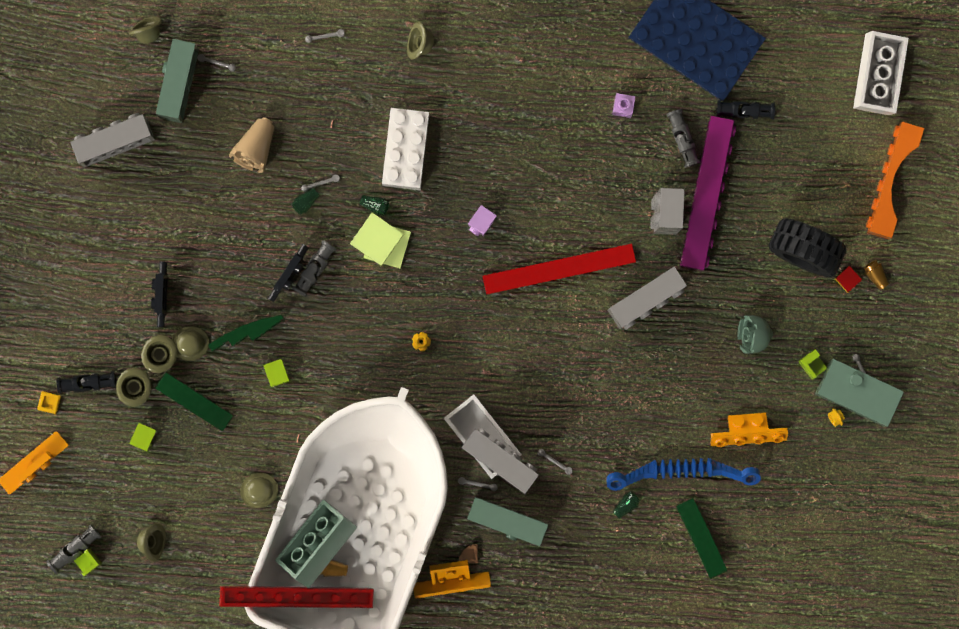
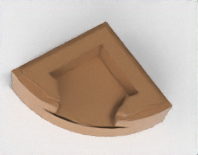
[459,544,478,563]

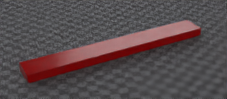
[482,244,636,295]
[219,586,374,608]

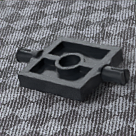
[267,243,309,303]
[151,261,168,327]

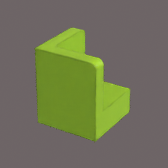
[798,349,827,380]
[263,359,290,387]
[129,423,156,452]
[74,549,102,576]

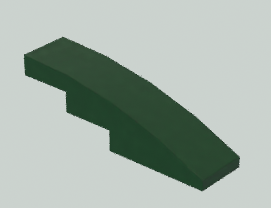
[208,315,284,352]
[155,372,233,431]
[676,498,728,579]

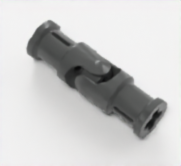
[666,109,701,168]
[292,240,337,297]
[46,524,102,574]

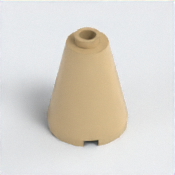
[229,117,275,173]

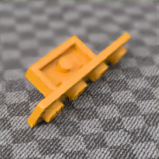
[710,413,788,447]
[0,431,69,494]
[414,560,491,598]

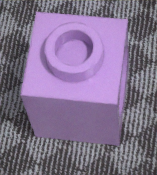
[612,93,635,118]
[468,205,497,236]

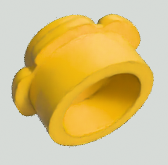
[412,332,431,351]
[828,408,845,427]

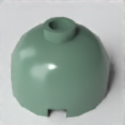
[737,315,773,354]

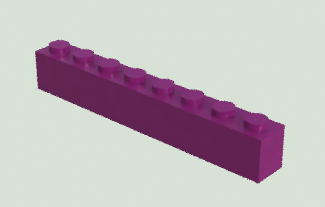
[680,116,736,271]

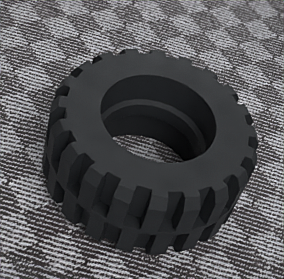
[769,218,847,278]

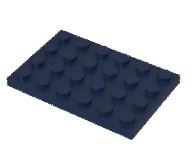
[628,0,766,102]

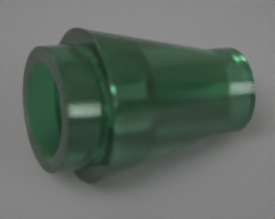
[291,188,320,215]
[360,195,389,216]
[612,491,641,519]

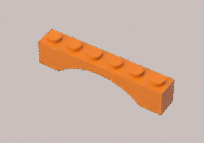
[866,122,924,239]

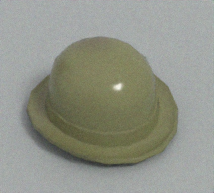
[129,16,162,44]
[407,21,434,60]
[172,326,209,361]
[141,335,177,373]
[116,368,152,407]
[240,473,278,509]
[137,523,166,562]

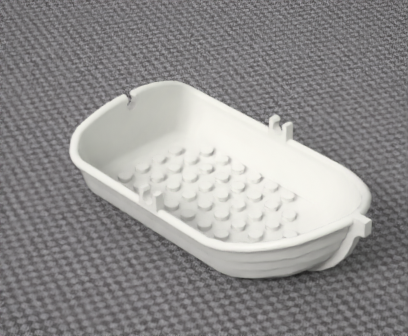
[245,387,448,629]

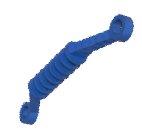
[606,458,761,491]

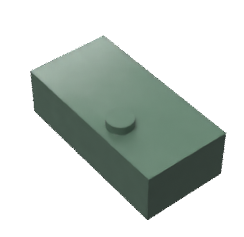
[156,39,199,123]
[815,359,904,427]
[467,497,548,546]
[275,500,357,588]

